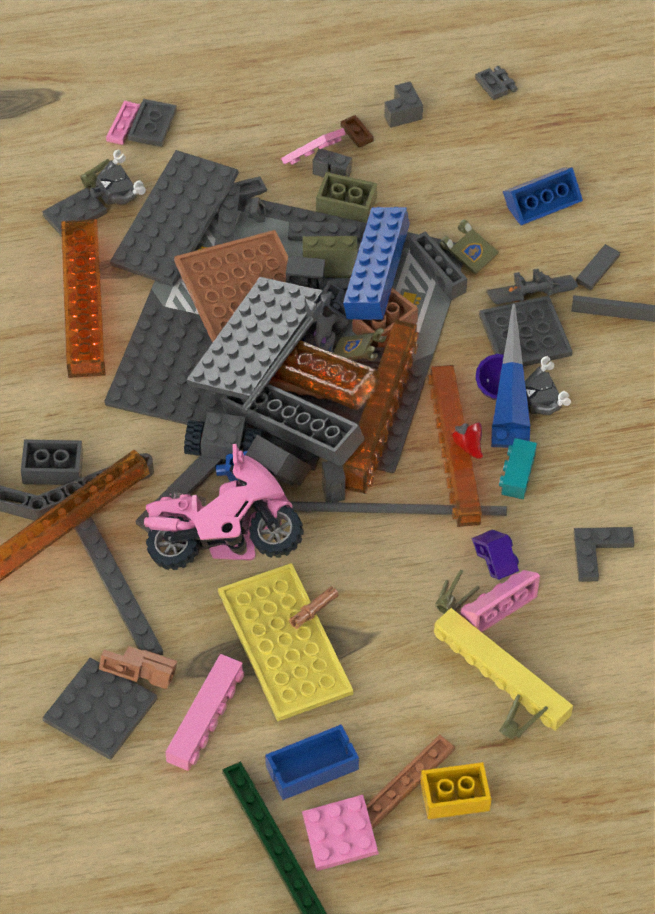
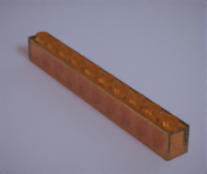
[427,365,482,527]
[0,449,150,582]

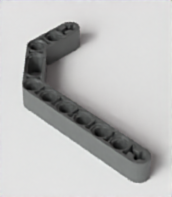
[0,453,154,521]

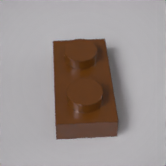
[340,115,374,148]

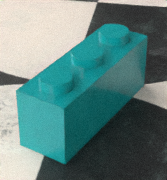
[499,438,537,500]

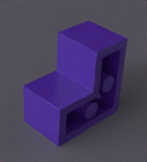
[472,529,519,580]

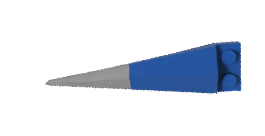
[491,304,530,448]

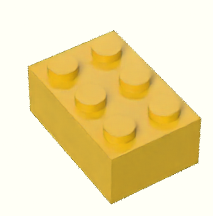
[420,762,491,819]

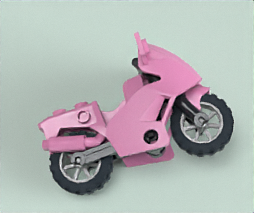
[144,444,304,570]

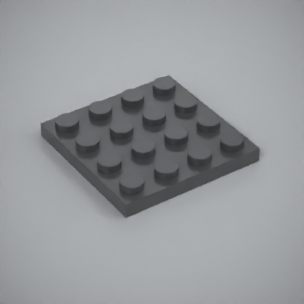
[479,296,573,367]
[43,658,158,760]

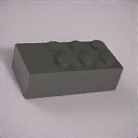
[246,435,312,486]

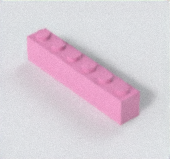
[165,654,244,771]

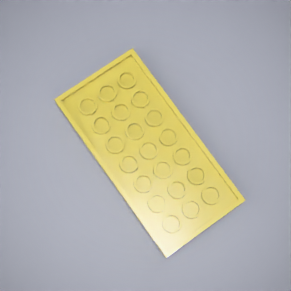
[218,563,353,722]

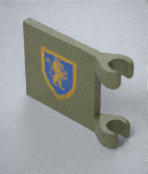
[440,220,499,275]
[329,328,387,363]

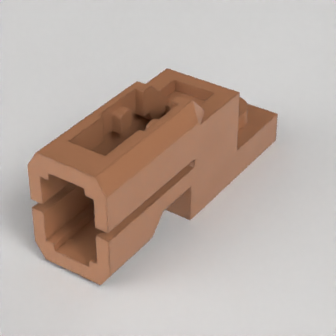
[99,646,177,689]

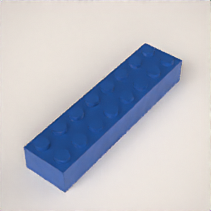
[343,207,410,320]

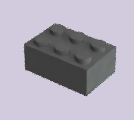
[21,439,83,485]

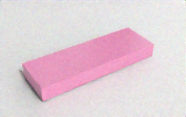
[106,101,141,145]

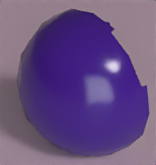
[475,354,504,400]

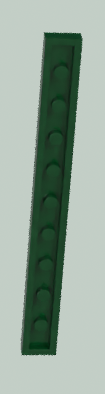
[222,761,327,914]

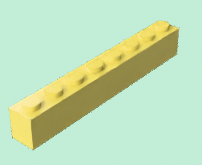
[434,608,573,731]

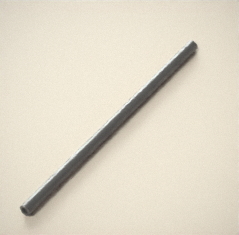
[289,501,507,516]

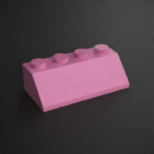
[460,570,540,632]

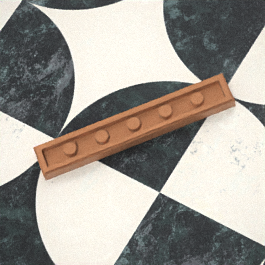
[366,734,455,830]

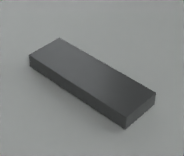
[576,244,620,290]

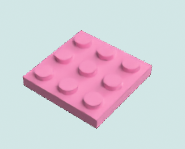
[302,795,379,871]

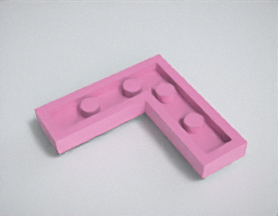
[281,128,346,165]

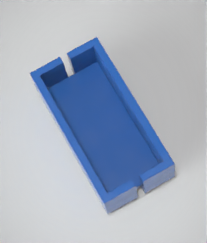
[265,724,359,800]

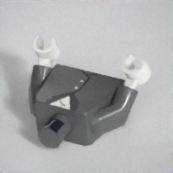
[90,150,146,205]
[525,356,571,416]

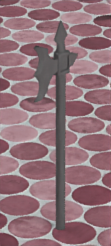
[240,291,341,413]

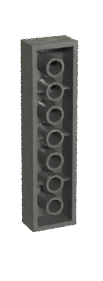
[221,384,365,467]

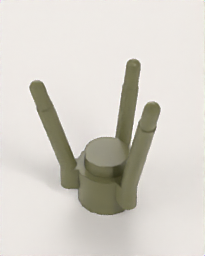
[80,159,110,188]
[436,570,479,614]
[499,694,548,740]

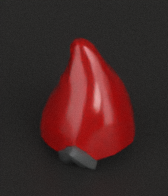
[450,422,483,459]

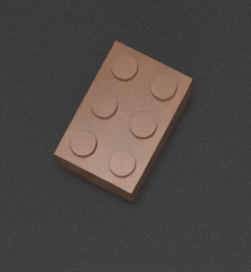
[352,288,418,347]

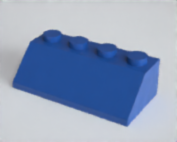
[502,167,583,225]

